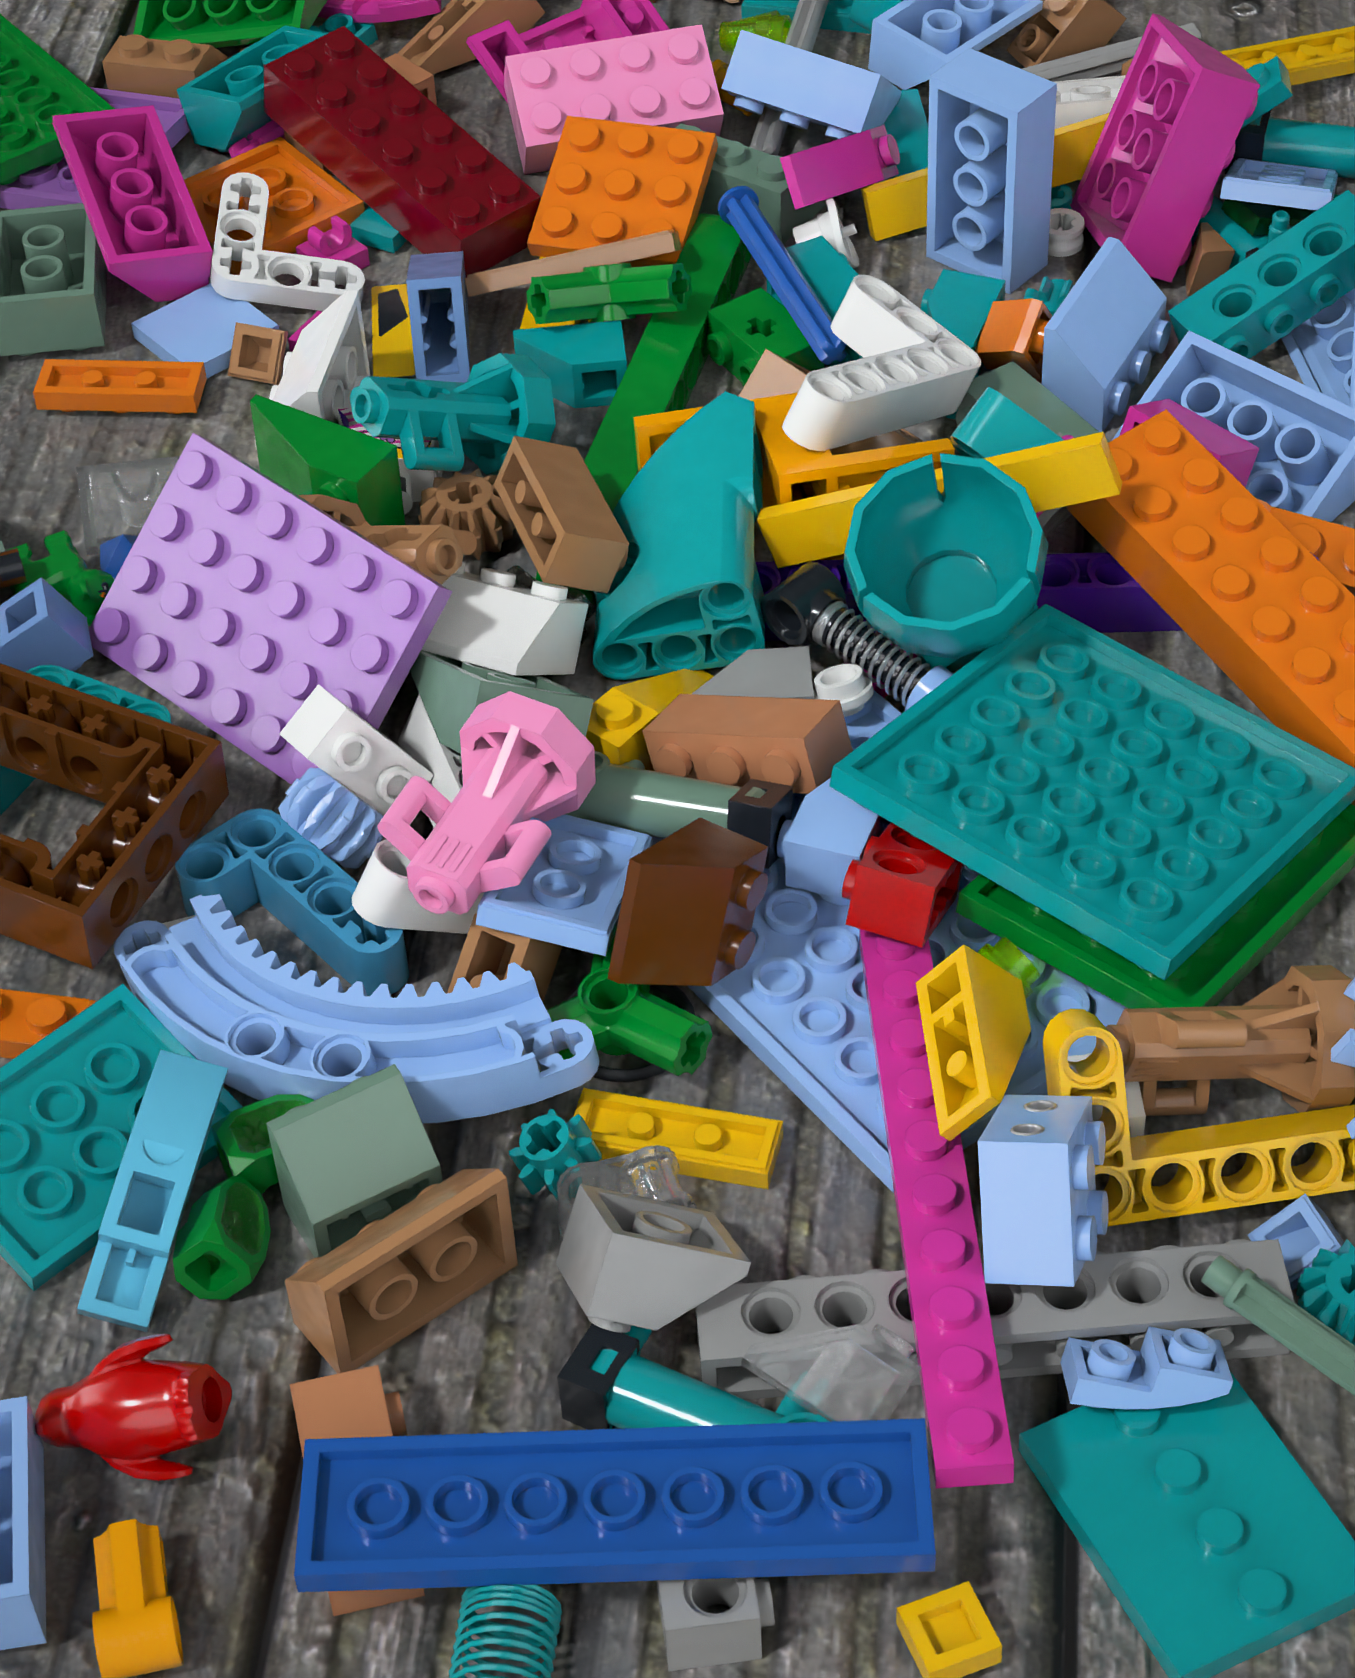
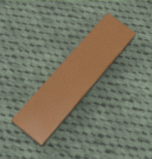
[464,229,682,297]

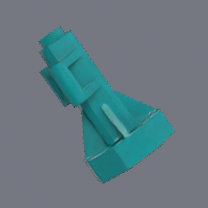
[350,353,556,475]

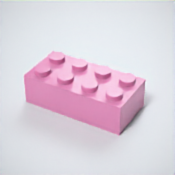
[504,24,724,175]

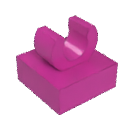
[296,215,370,269]

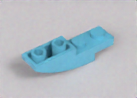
[77,1050,228,1332]

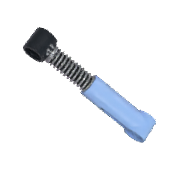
[761,562,954,711]

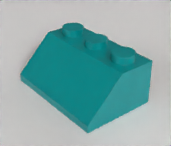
[177,25,328,152]

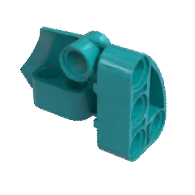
[593,391,765,680]

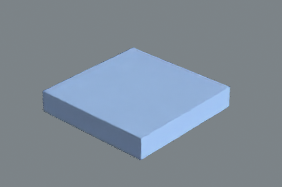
[131,283,279,378]

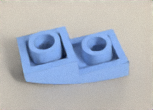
[1060,1326,1233,1409]

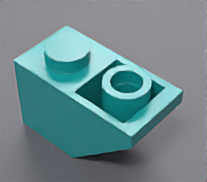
[513,320,627,409]

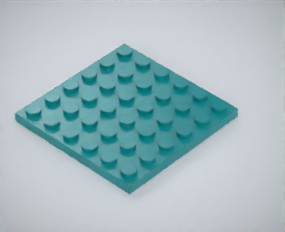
[829,604,1355,981]

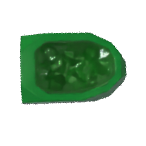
[211,1094,314,1194]
[173,1176,271,1300]

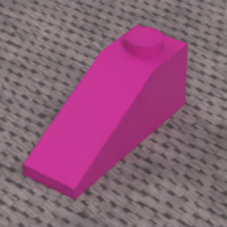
[780,125,900,209]

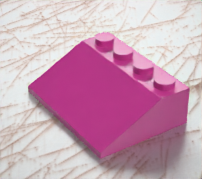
[1070,13,1260,283]

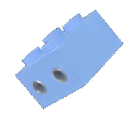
[978,1094,1108,1287]

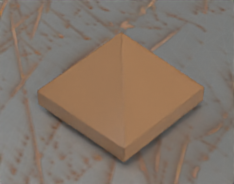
[227,322,288,385]

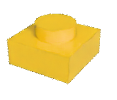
[896,1581,1002,1678]

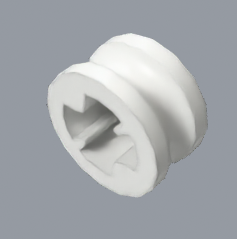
[1048,208,1085,257]

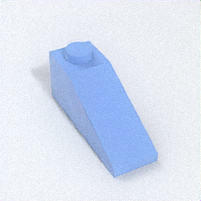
[777,778,890,900]

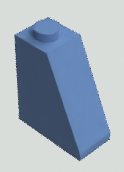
[406,251,470,383]

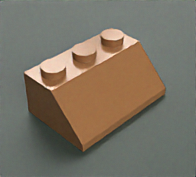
[284,1168,518,1374]

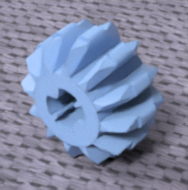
[278,768,383,869]

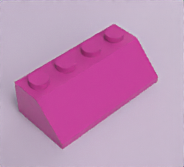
[52,105,213,302]

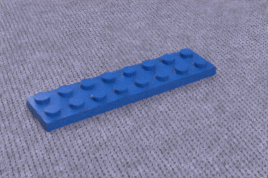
[294,1418,936,1592]

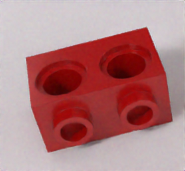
[842,822,964,948]

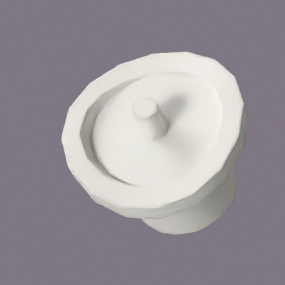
[792,198,859,268]

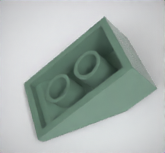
[410,650,594,764]

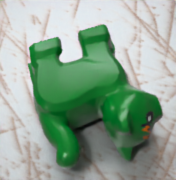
[8,530,115,627]

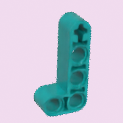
[950,387,1064,459]

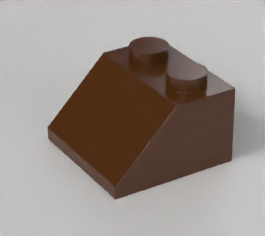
[608,817,768,986]

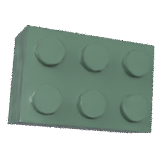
[0,203,107,356]

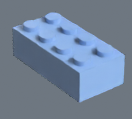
[926,48,1057,294]

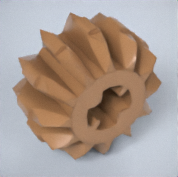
[418,468,515,560]

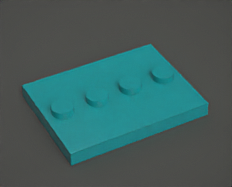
[0,984,243,1291]
[1018,1371,1355,1678]

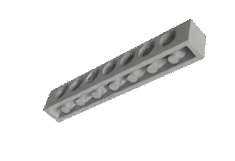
[695,1239,1294,1400]

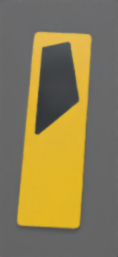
[371,284,415,378]

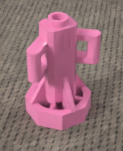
[377,691,596,915]

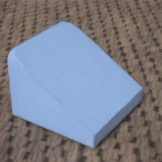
[1248,1194,1344,1290]

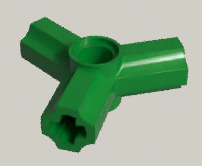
[526,263,692,324]
[540,934,713,1076]

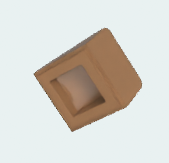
[1185,223,1235,297]

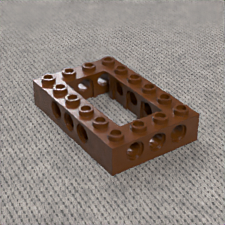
[0,663,229,969]

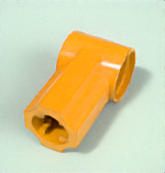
[92,1519,184,1678]

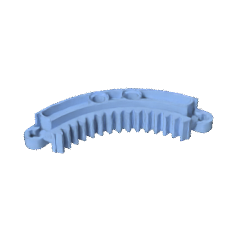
[114,894,600,1124]

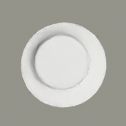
[814,664,874,717]

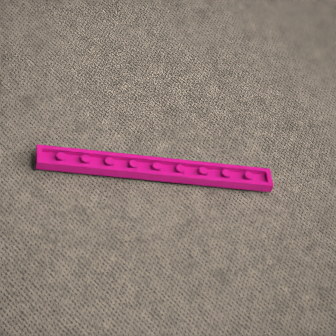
[859,929,1014,1489]

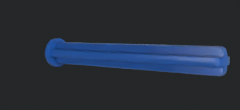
[718,186,847,365]

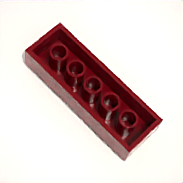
[264,26,541,278]

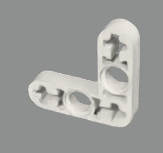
[211,173,365,311]

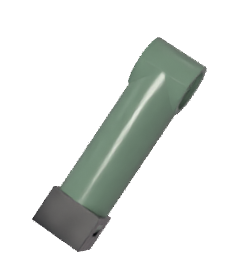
[565,751,794,869]

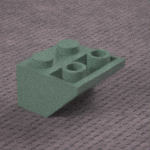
[266,1064,443,1258]

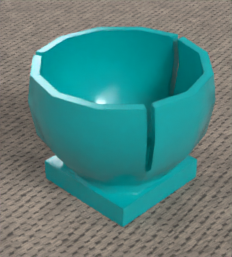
[843,453,1048,673]

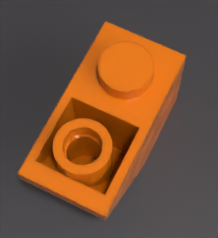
[975,298,1052,384]

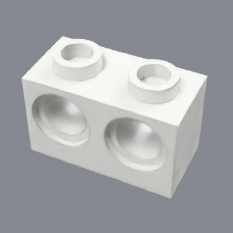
[279,684,434,816]

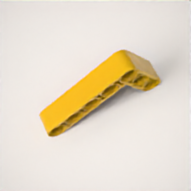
[1043,1009,1355,1227]

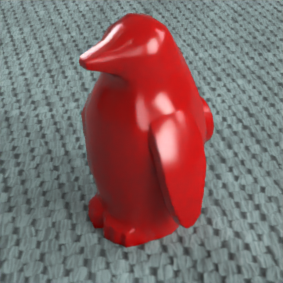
[35,1333,232,1481]

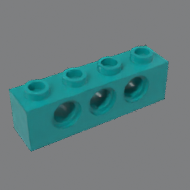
[1168,190,1355,359]

